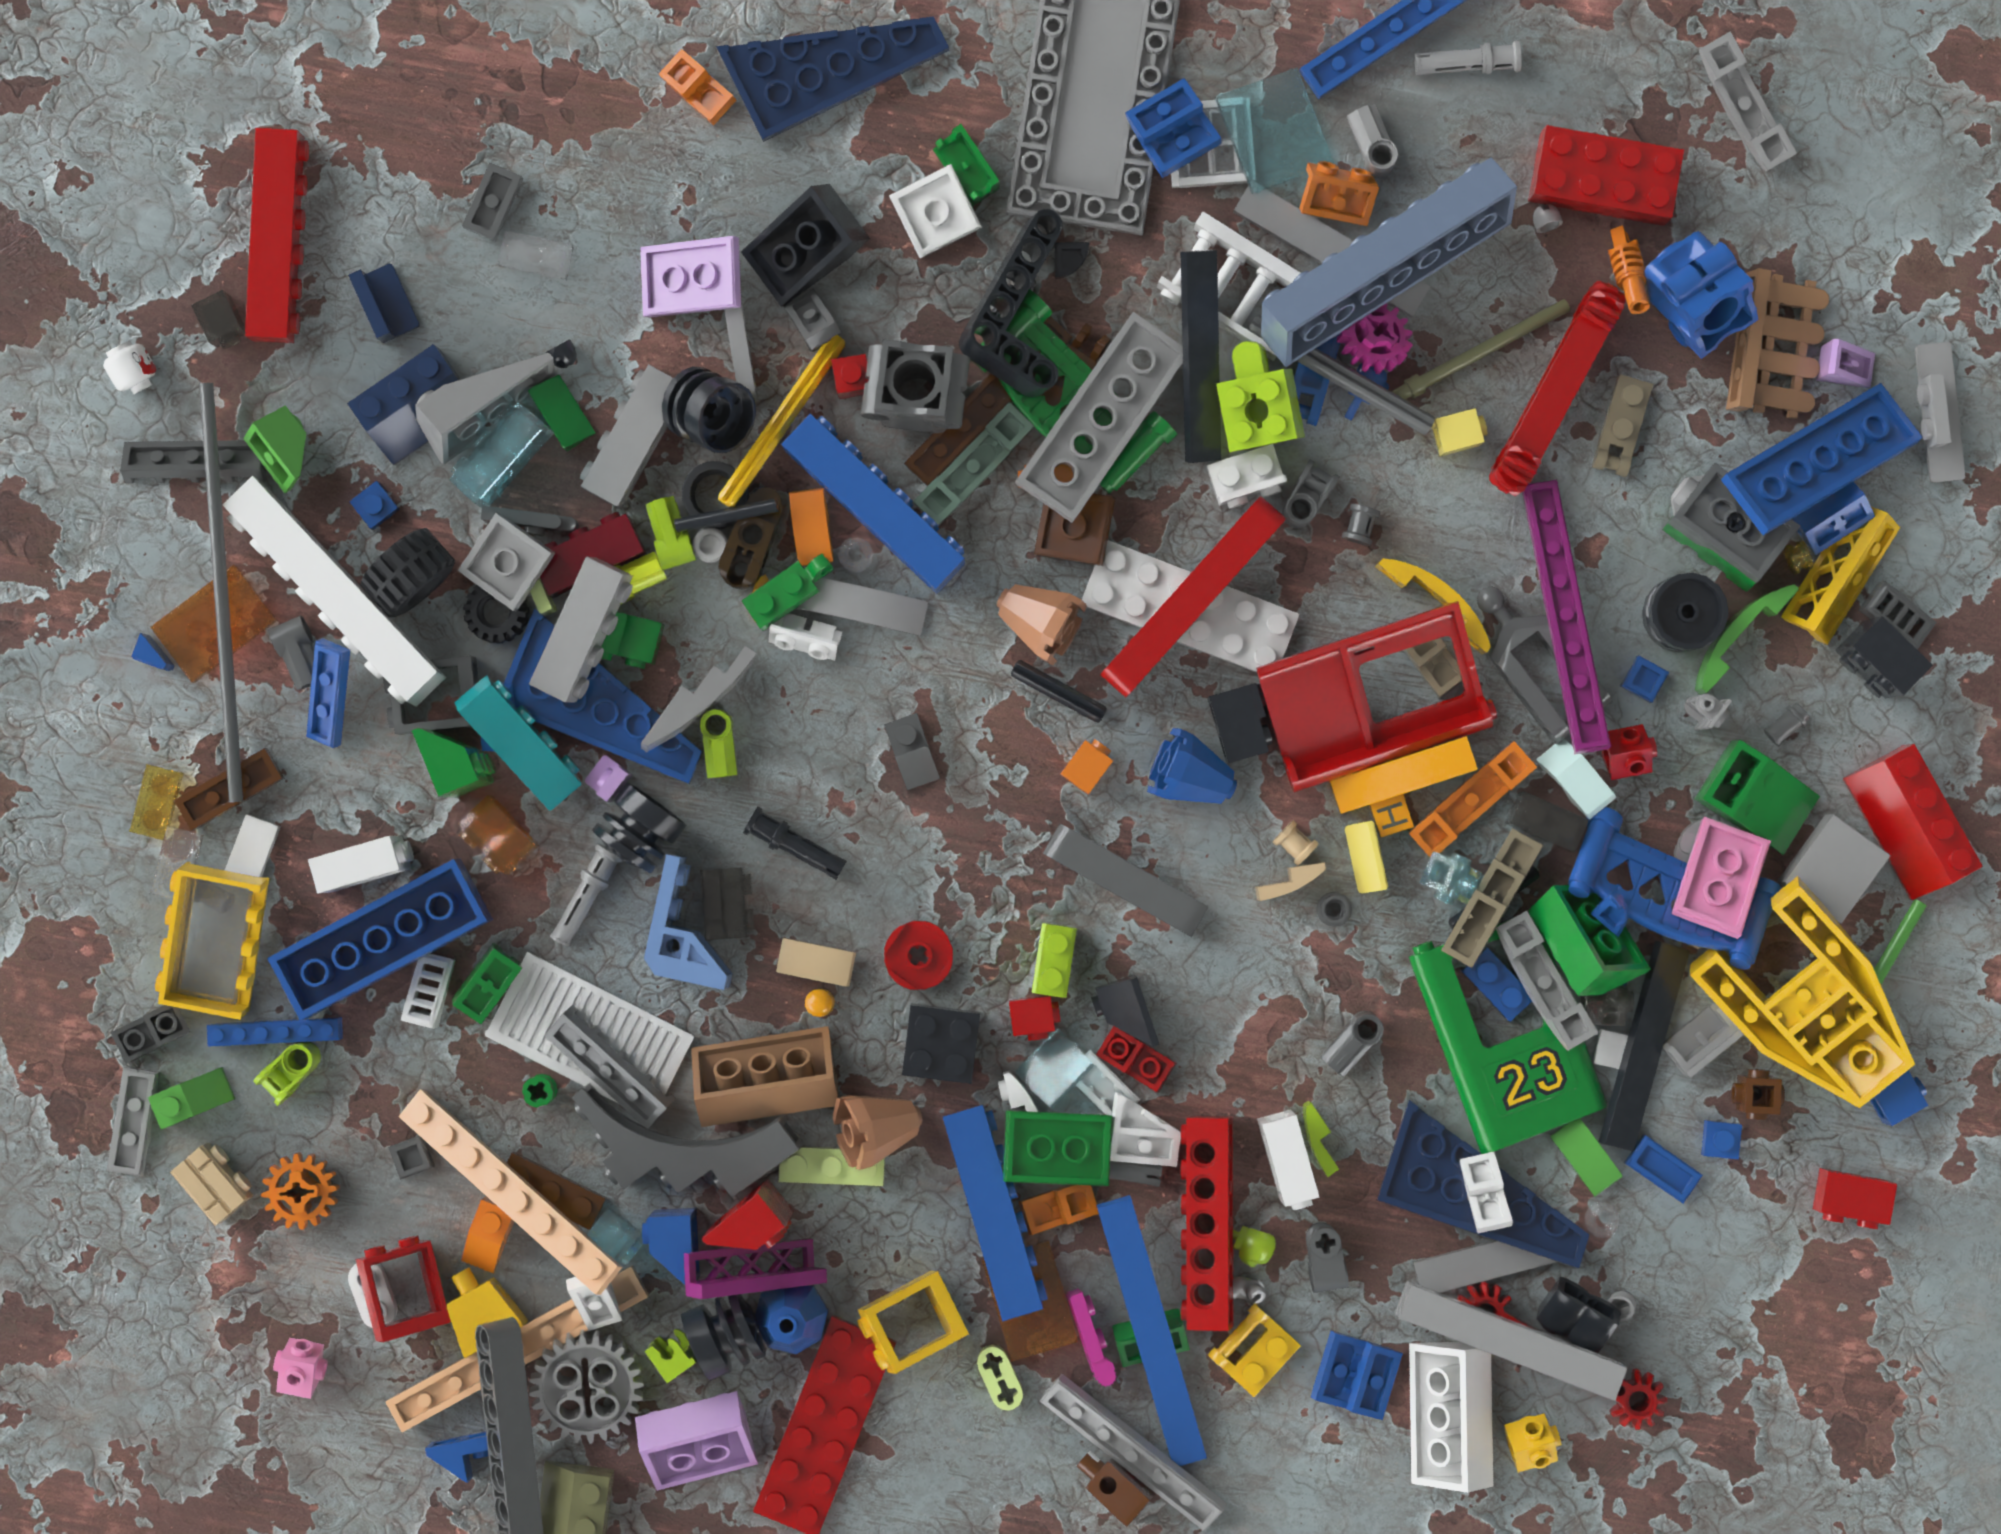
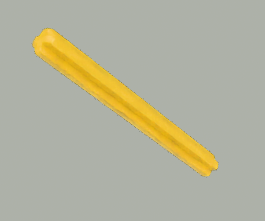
[718,335,845,507]

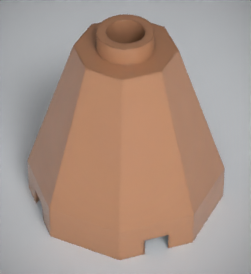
[997,584,1087,665]
[833,1095,923,1170]

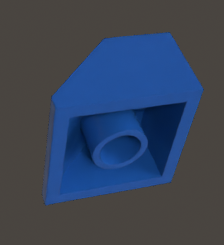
[642,1207,700,1285]

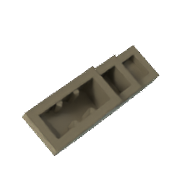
[1441,828,1544,968]

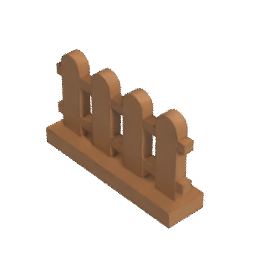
[1726,268,1829,419]

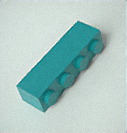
[454,675,582,811]

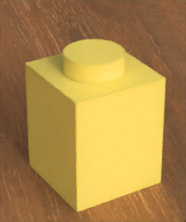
[1432,408,1488,456]

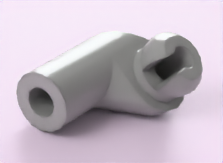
[1212,1276,1266,1304]

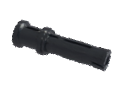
[743,806,847,880]

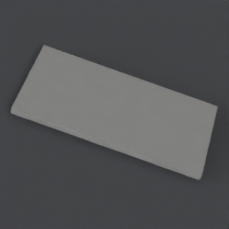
[1006,0,1180,236]

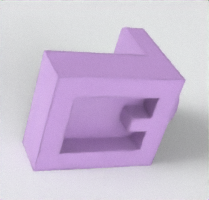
[585,755,632,803]

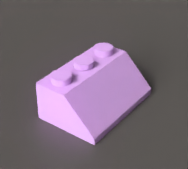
[635,1391,758,1490]

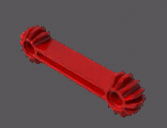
[1489,280,1626,496]
[1457,1281,1667,1430]

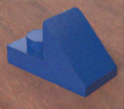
[425,1431,489,1483]

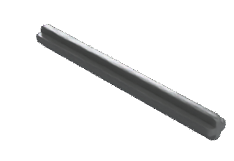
[1248,315,1435,435]

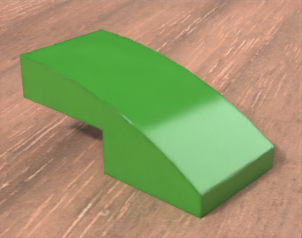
[1550,1118,1623,1197]

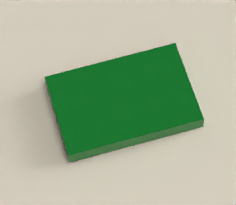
[1003,1110,1112,1186]

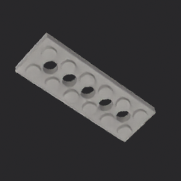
[1015,312,1183,523]

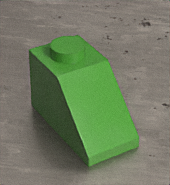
[243,405,306,493]
[147,1067,235,1130]

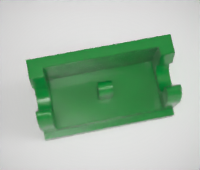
[933,124,1000,207]
[452,943,522,1024]

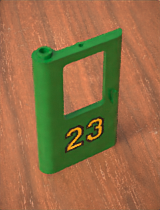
[1408,911,1608,1154]

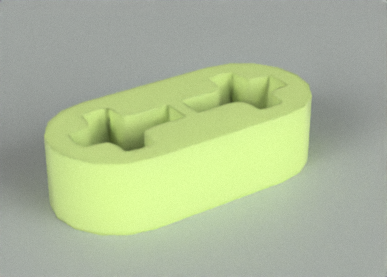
[977,1344,1023,1411]

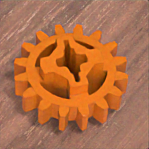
[261,1152,340,1230]

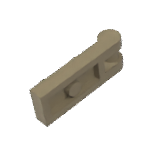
[1592,374,1653,477]

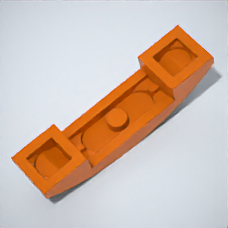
[1409,741,1537,859]

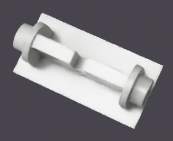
[768,613,843,661]

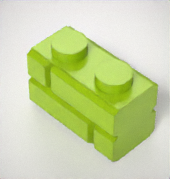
[1031,923,1077,998]

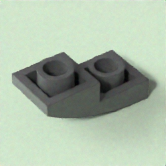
[110,1005,190,1064]

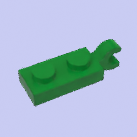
[742,554,834,631]

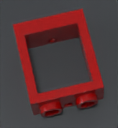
[355,1235,451,1343]

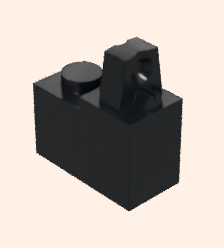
[1207,683,1273,764]

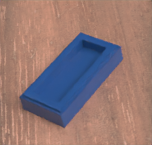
[1624,1134,1703,1204]

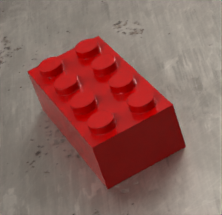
[1528,125,1684,226]

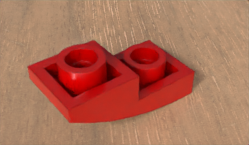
[1096,1026,1177,1093]

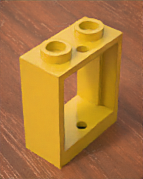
[857,1271,969,1374]

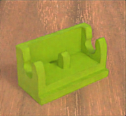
[645,1328,697,1383]

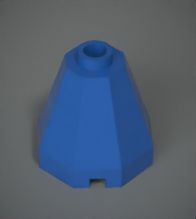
[1147,728,1237,804]
[755,1285,829,1354]

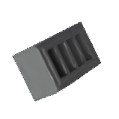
[1858,581,1937,649]

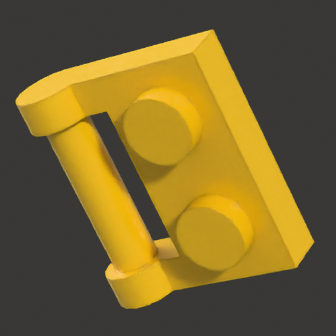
[1207,1304,1301,1397]

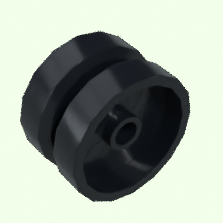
[1642,573,1729,652]

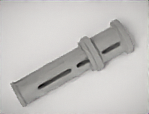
[1414,40,1522,76]
[550,843,623,947]

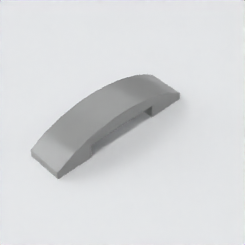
[1699,31,1797,172]
[795,578,928,636]
[1496,911,1598,1051]

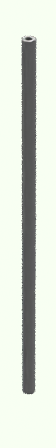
[199,383,243,803]

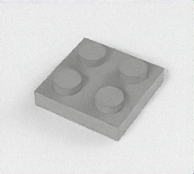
[458,513,555,611]

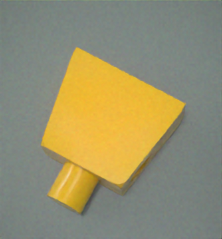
[447,1267,528,1358]

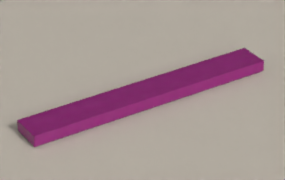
[1522,479,1611,755]

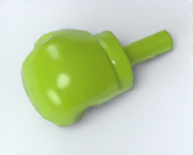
[1233,1225,1276,1268]

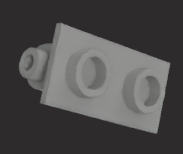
[1684,694,1733,731]

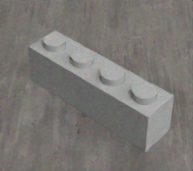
[580,364,673,510]
[529,557,633,703]

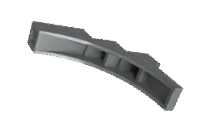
[572,1083,804,1198]

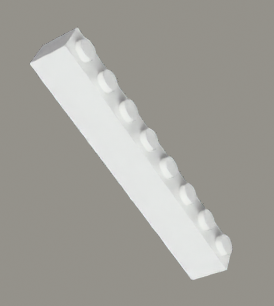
[222,476,447,707]

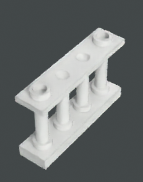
[1157,212,1300,361]

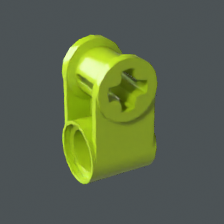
[253,1042,321,1106]

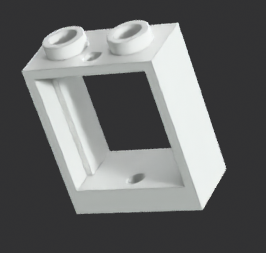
[308,836,414,893]
[1257,1109,1319,1210]

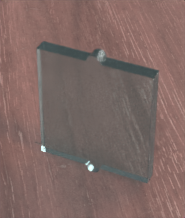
[1015,1028,1095,1109]

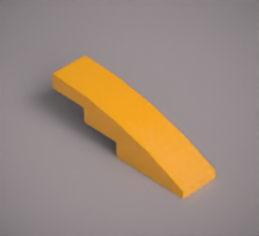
[1329,736,1478,814]

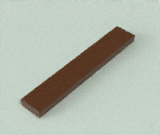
[904,316,1073,486]

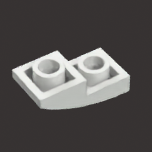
[998,1070,1039,1112]

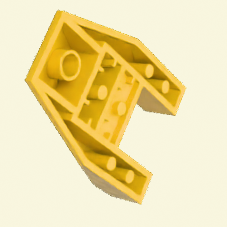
[1690,876,1915,1108]

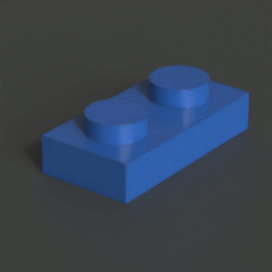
[1461,947,1532,1022]

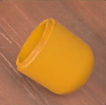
[805,989,835,1017]

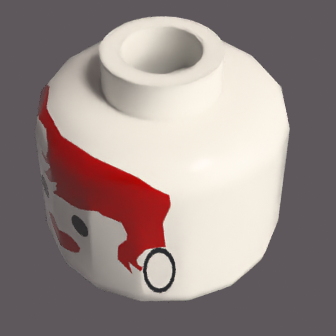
[103,340,157,395]

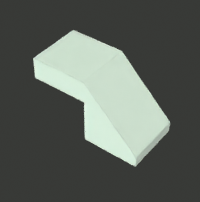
[1536,739,1617,819]

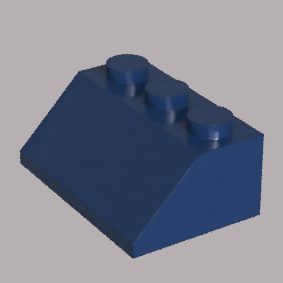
[347,344,461,465]

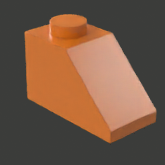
[461,1196,515,1274]

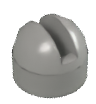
[1532,204,1563,233]
[1608,1290,1636,1322]

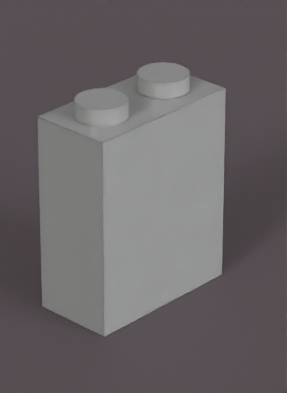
[1777,814,1890,924]

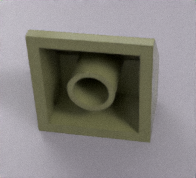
[540,1460,615,1534]

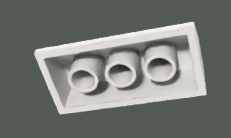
[1409,1342,1493,1493]

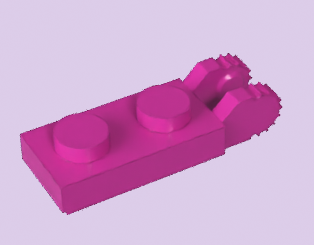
[1065,1288,1117,1387]

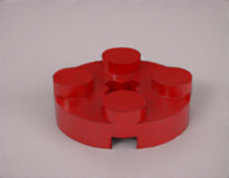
[884,921,953,990]

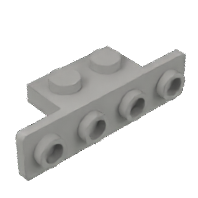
[1915,342,1965,483]

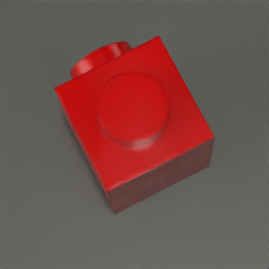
[831,354,869,400]
[1009,995,1061,1041]

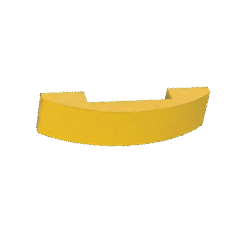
[1375,558,1491,655]

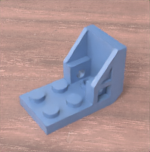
[644,854,733,990]

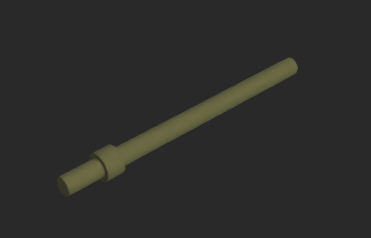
[1391,299,1570,399]

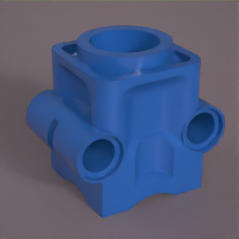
[1645,231,1759,359]

